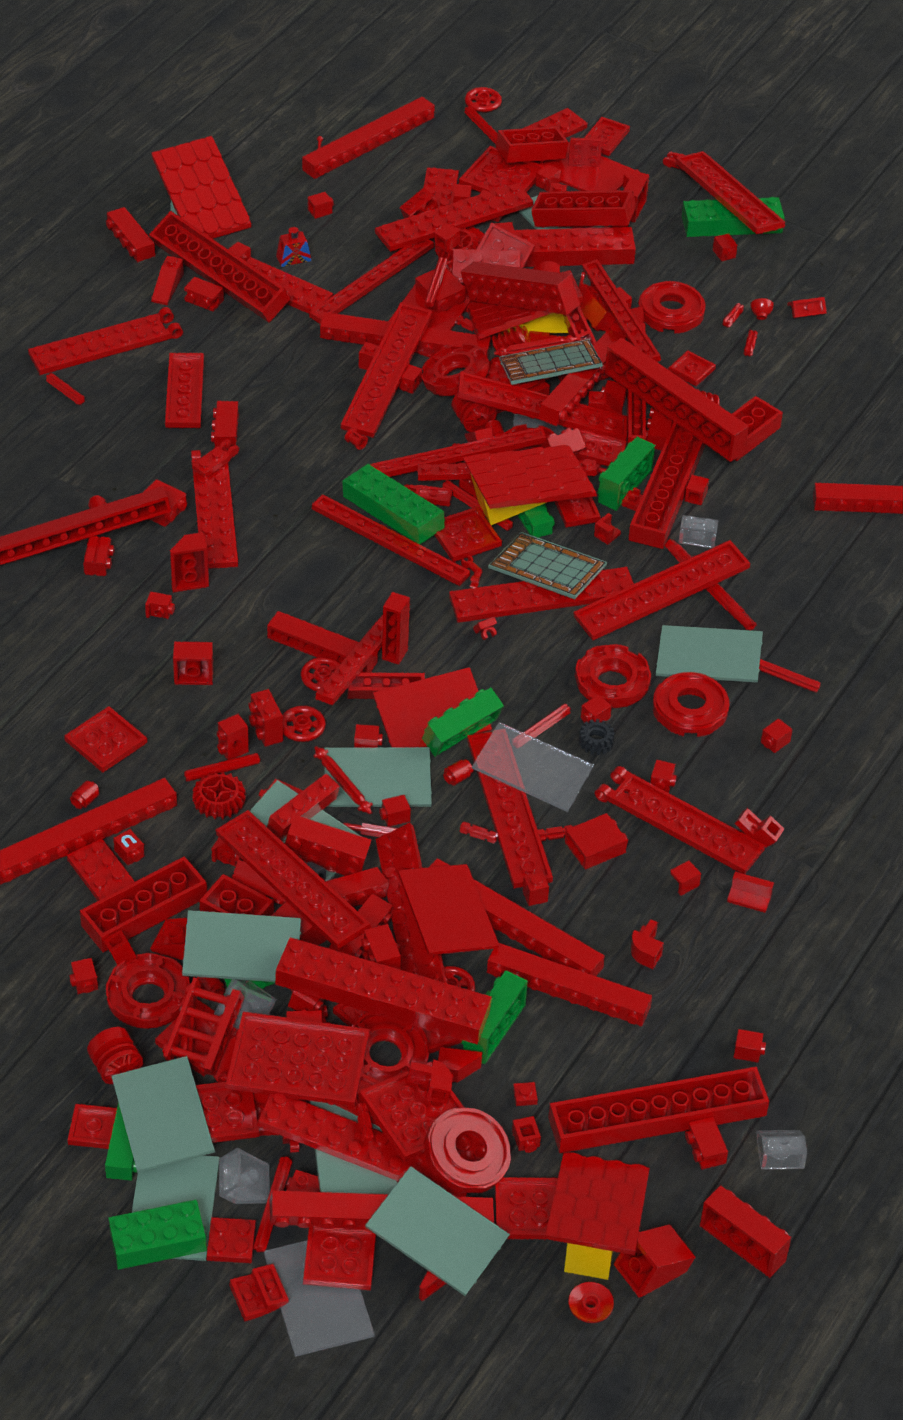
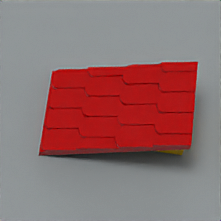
[151,136,252,239]
[468,270,583,340]
[463,445,597,525]
[545,1153,650,1280]

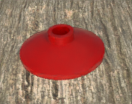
[568,1282,614,1323]

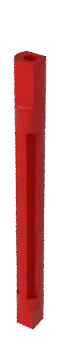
[664,539,756,631]

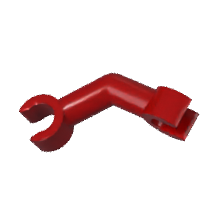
[461,555,482,588]

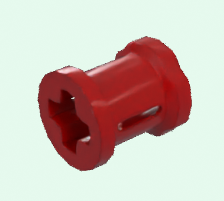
[345,428,368,450]

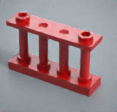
[163,977,244,1076]

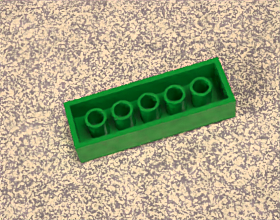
[682,197,785,237]
[342,464,445,544]

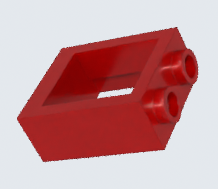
[624,171,649,223]

